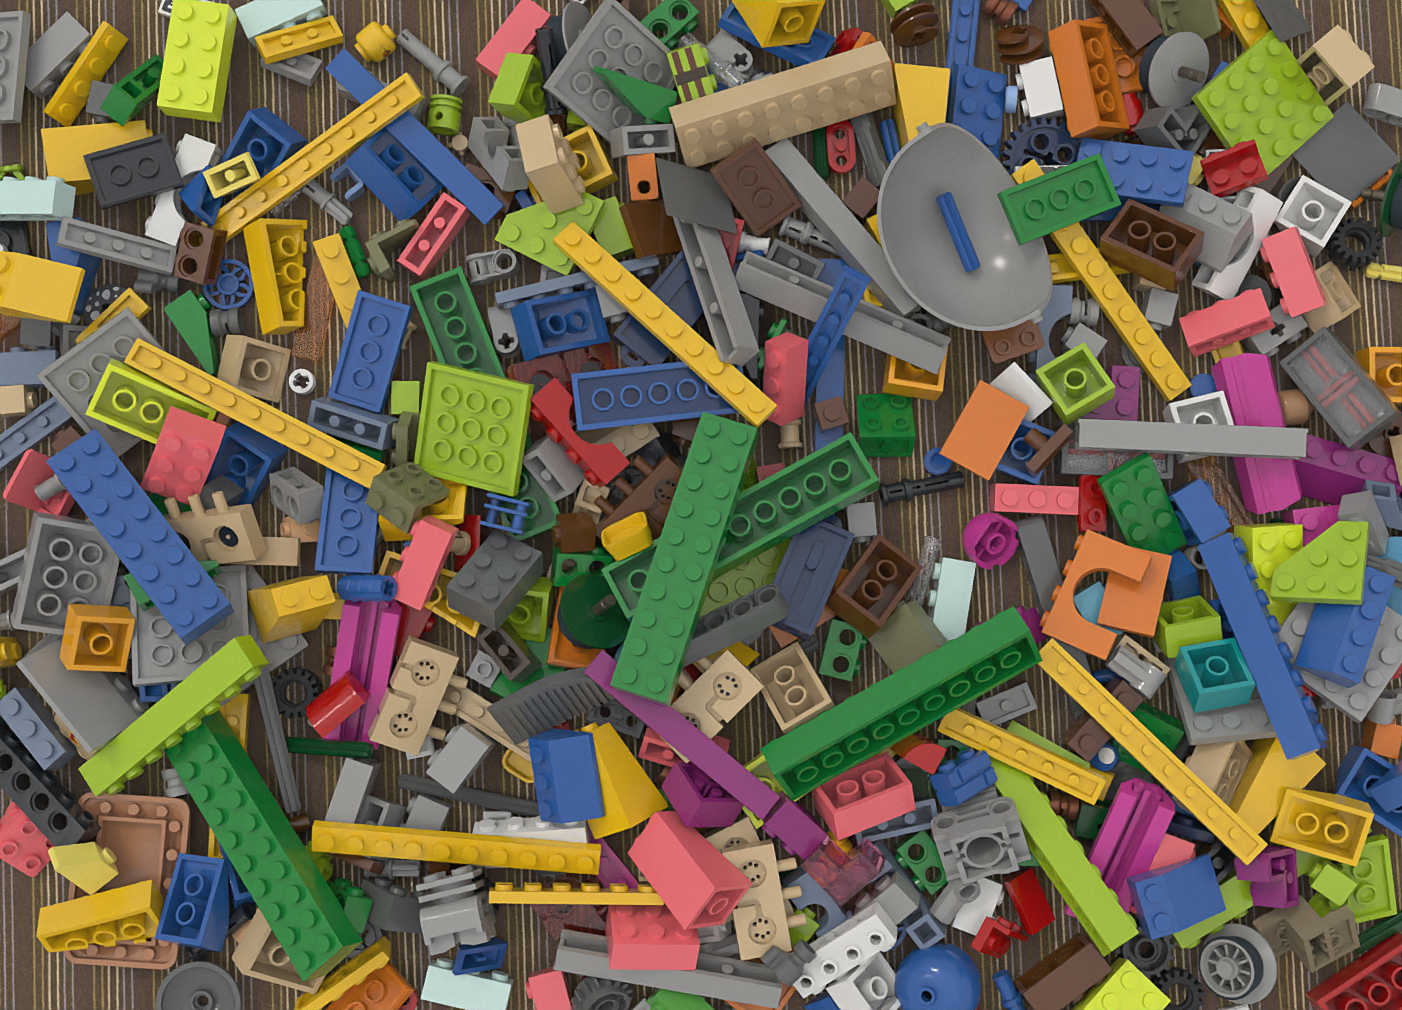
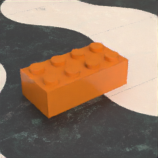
[1048,19,1130,140]

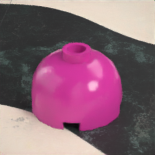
[962,512,1018,570]

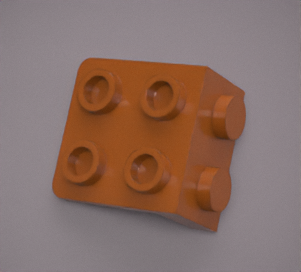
[981,320,1044,364]

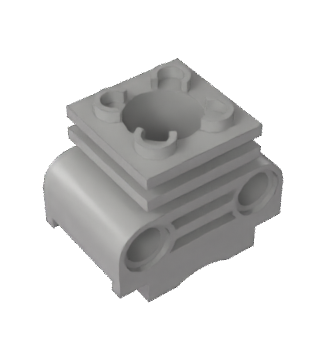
[931,784,1031,885]
[416,864,496,956]

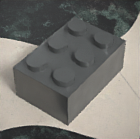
[446,529,543,631]

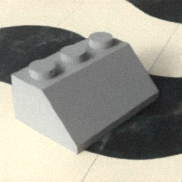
[1159,183,1253,273]

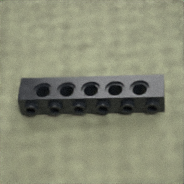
[0,716,102,847]

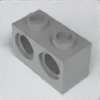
[269,466,324,524]

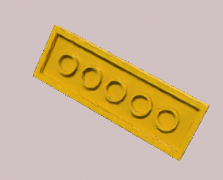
[489,882,664,905]

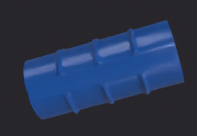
[337,574,397,603]

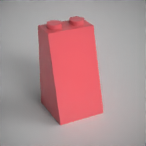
[628,811,753,930]

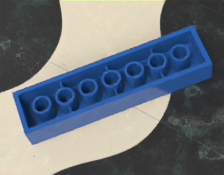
[46,428,235,646]

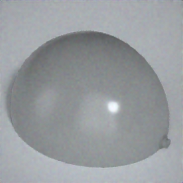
[877,122,1052,331]

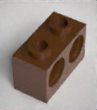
[173,222,228,285]

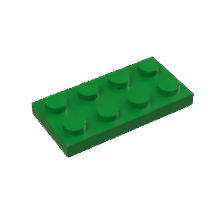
[997,153,1121,246]
[1097,452,1187,555]

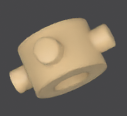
[448,132,469,156]

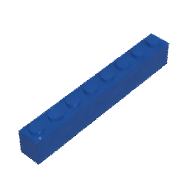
[1198,532,1328,760]

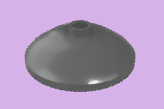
[155,961,242,1010]

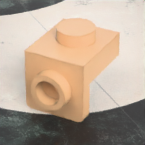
[280,516,320,543]

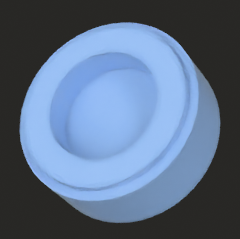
[1004,86,1018,114]

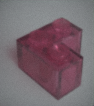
[800,836,886,907]

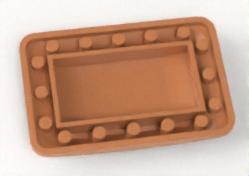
[64,792,191,970]

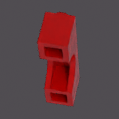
[530,377,630,489]

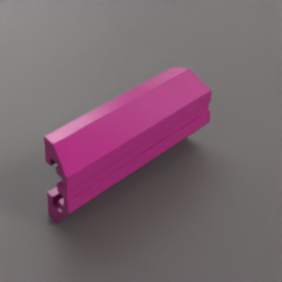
[1211,353,1302,515]
[322,598,402,750]
[1063,777,1175,918]

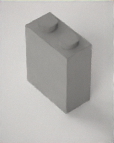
[324,756,382,824]

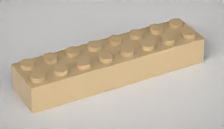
[669,41,897,168]

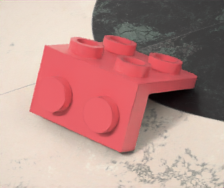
[3,449,75,517]
[0,801,55,877]

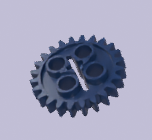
[1000,117,1082,175]

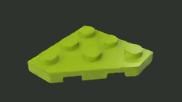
[495,192,606,276]
[1270,521,1370,605]
[1308,834,1397,924]

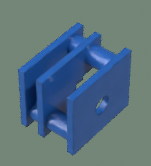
[480,493,532,536]

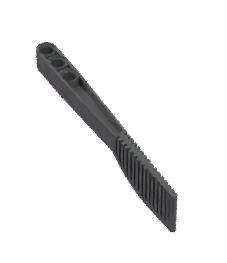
[1014,514,1154,800]
[487,584,789,744]

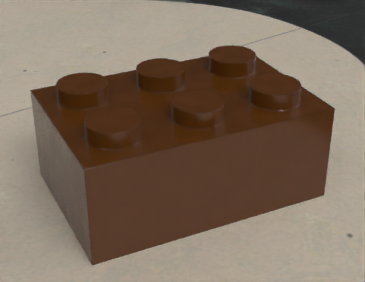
[1099,199,1205,292]
[825,533,923,639]
[1013,932,1112,1010]

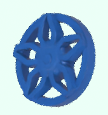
[202,259,254,310]

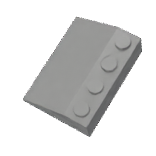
[11,511,120,635]
[16,637,149,753]

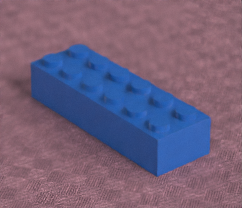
[571,362,743,431]

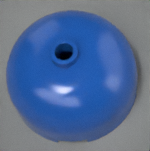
[894,943,981,1010]

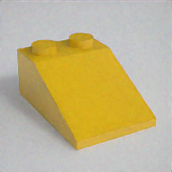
[528,125,619,204]
[0,251,85,324]
[378,476,468,541]
[1269,787,1374,867]

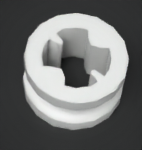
[289,369,316,395]

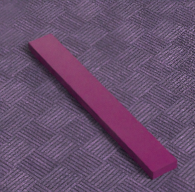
[583,650,780,820]

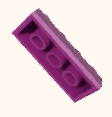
[1294,434,1402,505]

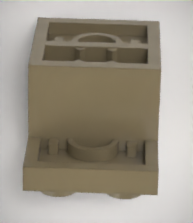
[1252,895,1360,973]

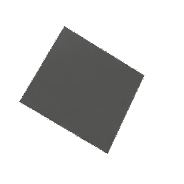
[1254,0,1312,42]
[1292,101,1400,202]
[655,157,738,235]

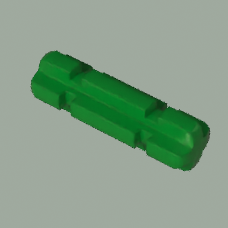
[339,226,371,279]

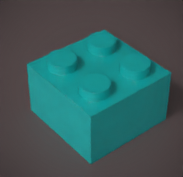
[1174,637,1256,713]

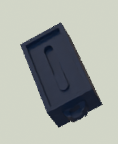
[612,249,704,368]
[771,514,855,642]

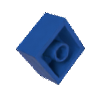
[1167,478,1231,546]

